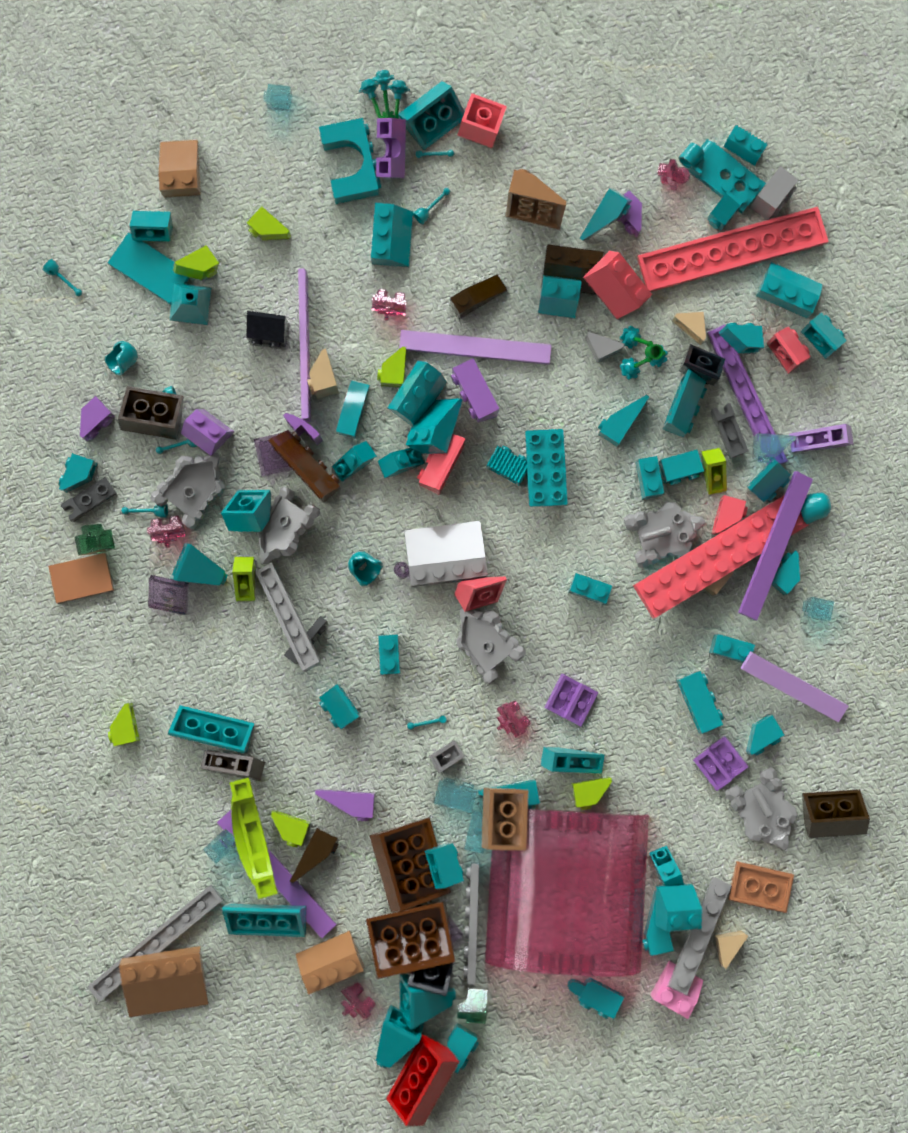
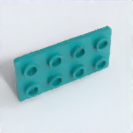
[525,429,568,507]

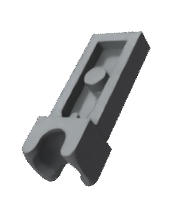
[711,403,749,459]
[61,477,117,522]
[284,616,328,665]

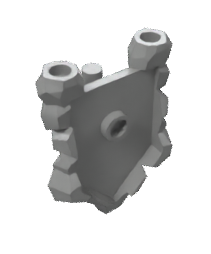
[150,453,225,530]
[256,486,320,564]
[623,502,705,567]
[456,607,526,684]
[725,767,798,850]

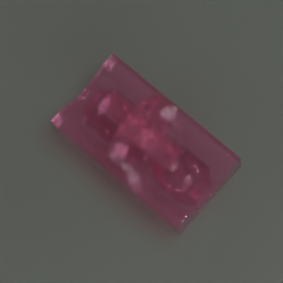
[657,159,690,190]
[372,289,407,320]
[147,516,186,548]
[496,701,531,738]
[340,982,376,1019]

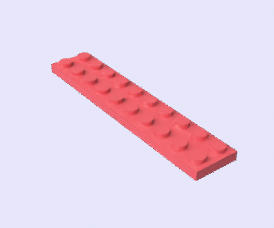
[637,206,829,292]
[633,496,809,619]

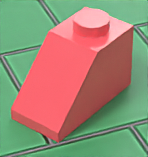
[711,495,748,535]

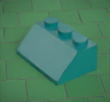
[398,81,465,150]
[371,203,413,267]
[756,262,823,319]
[387,361,447,426]
[662,369,707,437]

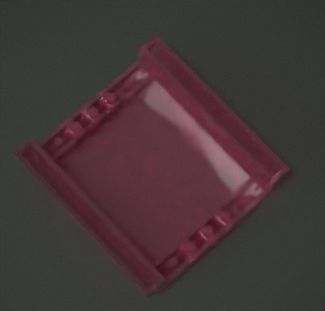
[485,808,649,977]

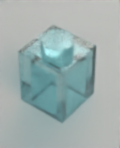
[263,84,292,111]
[802,597,834,621]
[203,829,236,864]

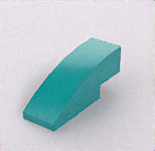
[336,380,370,439]

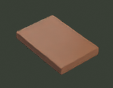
[48,553,114,604]
[728,861,794,913]

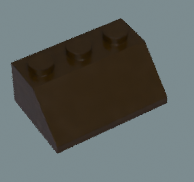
[541,244,604,295]
[118,386,184,440]
[802,789,870,838]

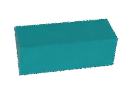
[168,705,254,753]
[222,903,306,937]

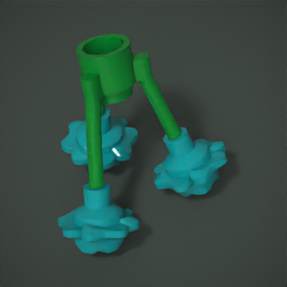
[359,70,410,119]
[620,325,668,380]

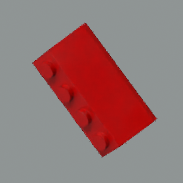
[386,1035,459,1126]

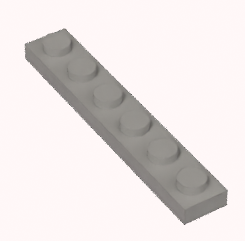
[255,563,321,672]
[463,862,479,984]
[668,877,732,995]

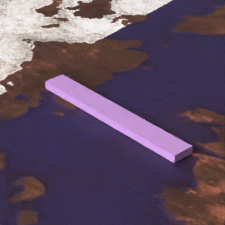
[298,268,311,422]
[399,330,551,365]

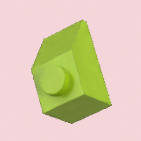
[246,206,292,241]
[173,245,219,280]
[377,346,407,388]
[701,448,727,495]
[232,557,255,601]
[108,703,140,746]
[571,777,612,810]
[271,810,311,848]

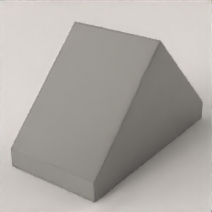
[585,331,624,363]
[429,740,465,773]

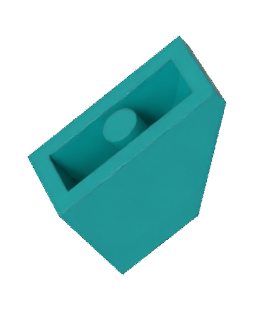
[707,191,743,231]

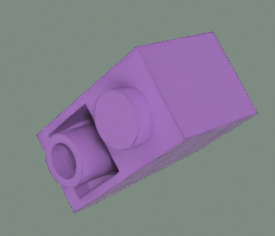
[617,190,642,237]
[80,396,115,441]

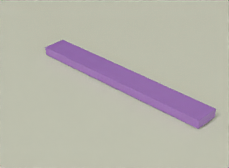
[707,325,788,465]
[738,471,813,621]
[217,810,336,938]

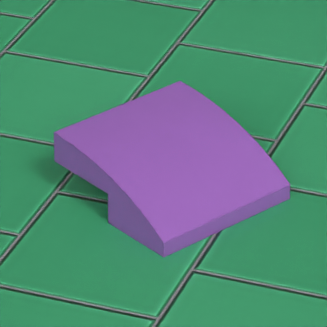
[283,413,323,445]
[544,673,599,727]
[693,735,749,791]

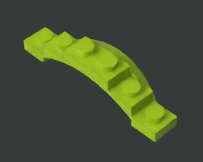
[230,777,278,899]

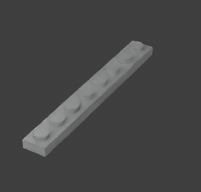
[87,884,223,1002]

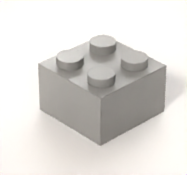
[750,166,798,220]

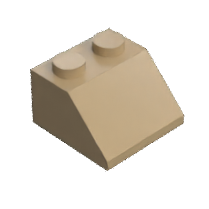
[307,349,339,399]

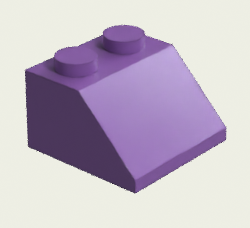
[181,409,234,456]

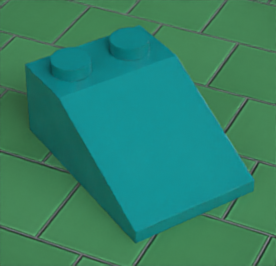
[406,398,463,454]

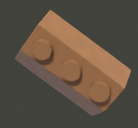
[481,788,528,850]
[295,931,365,994]

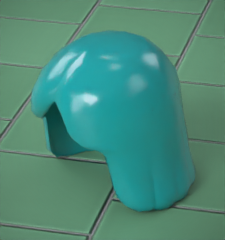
[104,341,138,375]
[801,492,832,524]
[348,551,383,586]

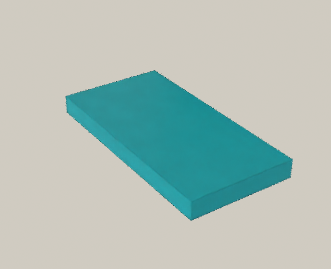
[107,232,190,305]

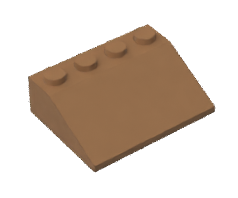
[505,169,567,230]
[119,946,209,1017]

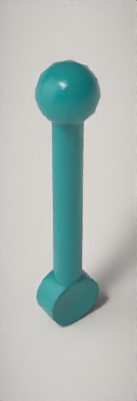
[415,149,454,158]
[407,716,447,730]

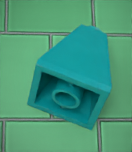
[170,283,212,326]
[170,543,228,586]
[399,973,456,1029]
[375,1004,425,1068]

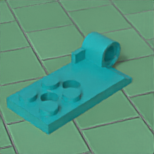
[678,139,766,214]

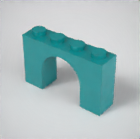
[319,118,382,204]

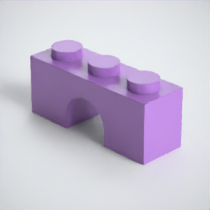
[376,118,406,178]

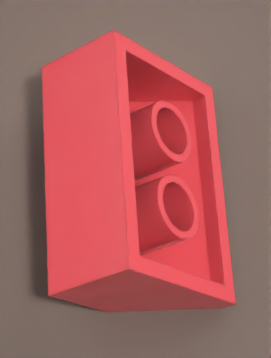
[583,251,652,319]
[417,434,465,495]

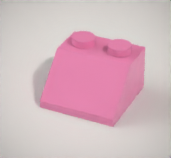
[650,960,704,1019]

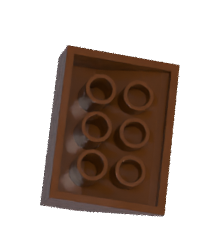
[268,430,340,504]
[369,817,451,911]
[366,902,456,979]

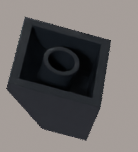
[246,311,289,349]
[679,344,725,386]
[407,962,454,997]

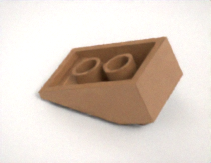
[159,140,201,198]

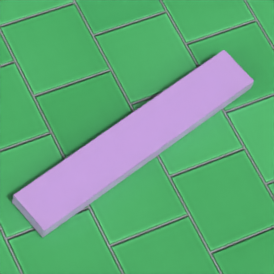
[741,651,848,722]

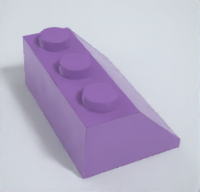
[451,358,499,423]

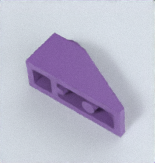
[789,424,854,453]
[315,789,375,821]

